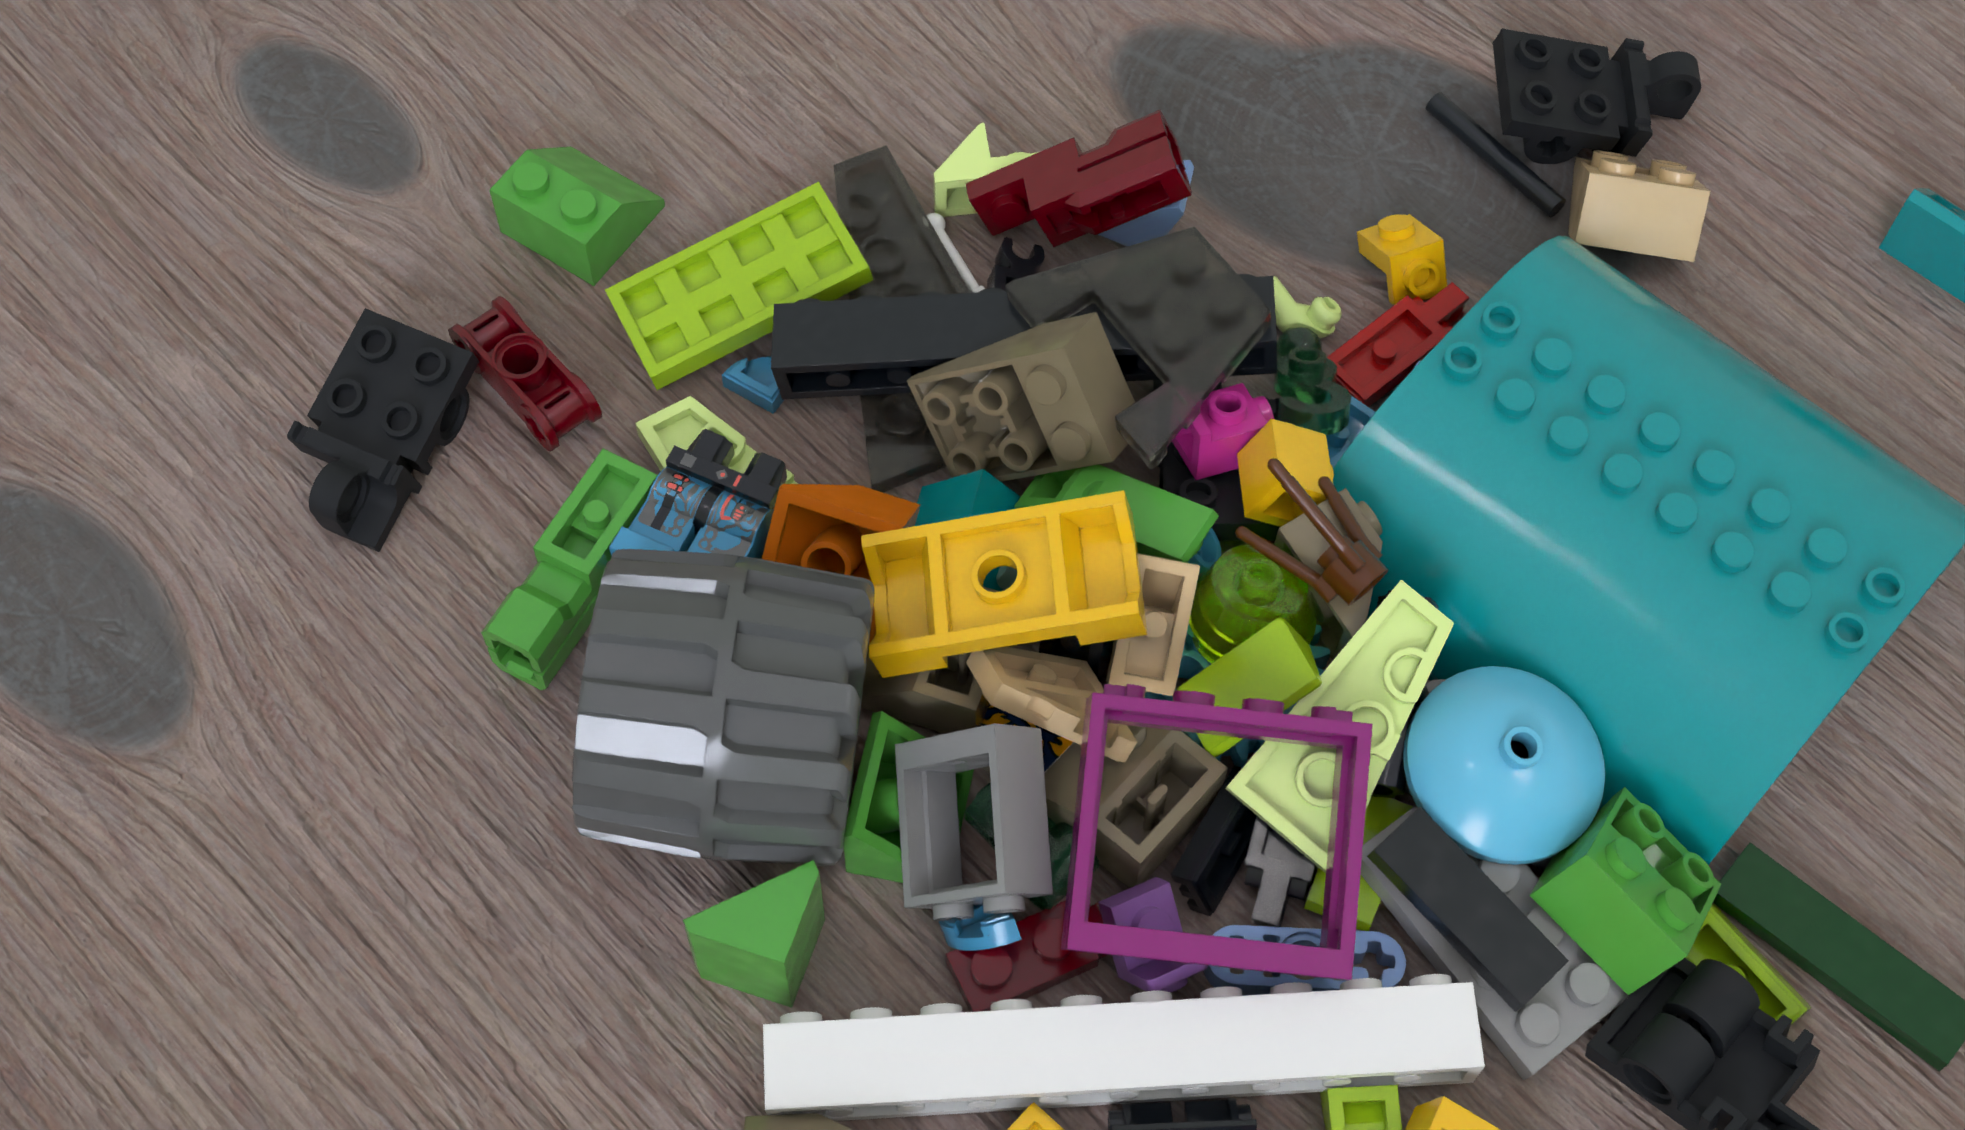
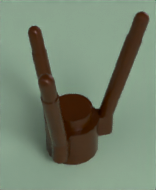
[1235,458,1389,606]

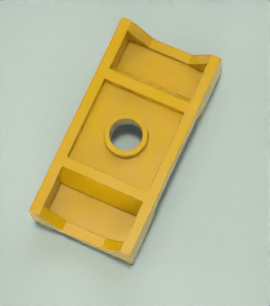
[861,490,1148,678]

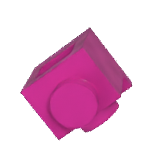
[1170,383,1274,480]

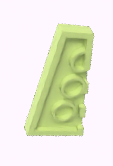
[1225,580,1454,873]

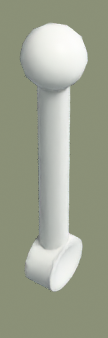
[922,213,985,293]

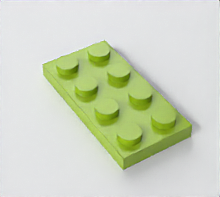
[605,181,874,390]

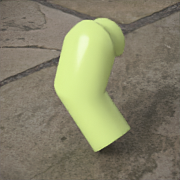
[1273,276,1342,339]

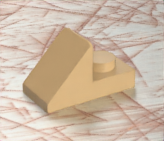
[1106,553,1200,696]

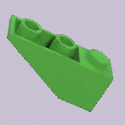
[1014,464,1219,563]

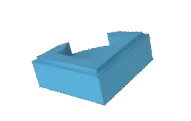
[722,356,785,414]
[939,905,1022,951]

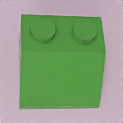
[489,146,665,286]

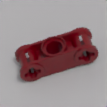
[448,296,602,452]

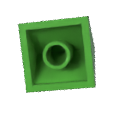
[844,711,974,883]
[683,860,825,1008]

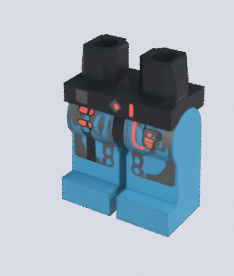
[609,429,787,559]

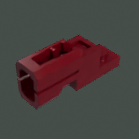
[966,110,1192,247]

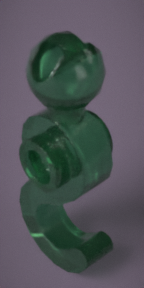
[1274,327,1351,435]

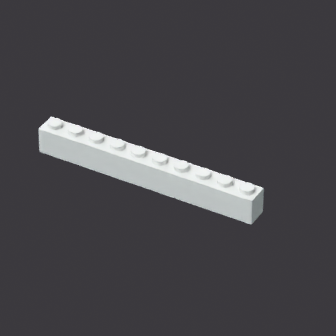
[763,974,1485,1121]

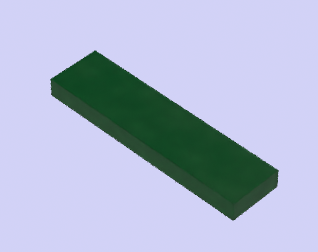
[1713,842,1965,1072]

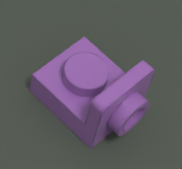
[1098,877,1208,993]

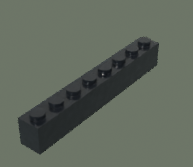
[771,274,1277,400]

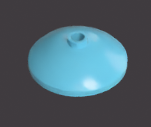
[1403,666,1605,865]

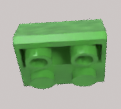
[1530,787,1721,995]

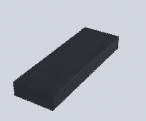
[1367,807,1569,1012]

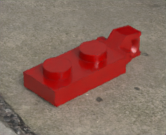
[1317,282,1469,407]

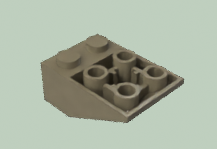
[907,312,1144,482]
[983,725,1228,888]

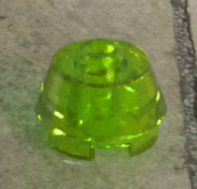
[1189,544,1316,664]

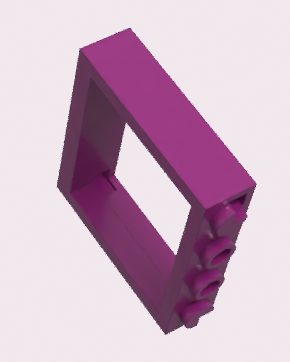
[1061,684,1373,980]

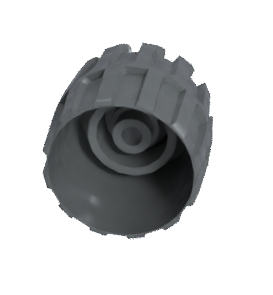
[572,549,875,866]

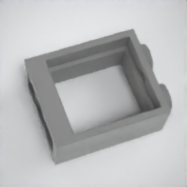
[895,723,1053,921]

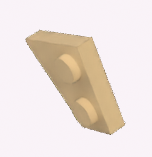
[966,647,1137,763]

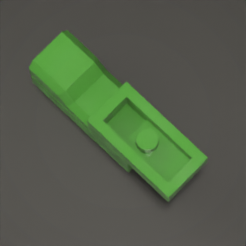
[481,448,658,690]

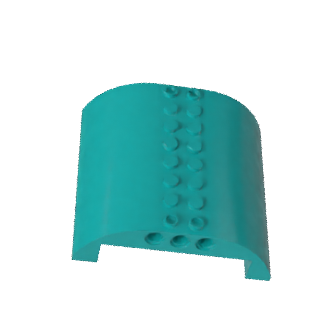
[1333,236,1965,865]

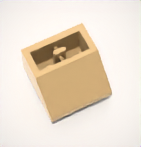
[1568,150,1710,262]

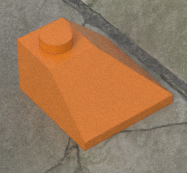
[762,484,921,644]

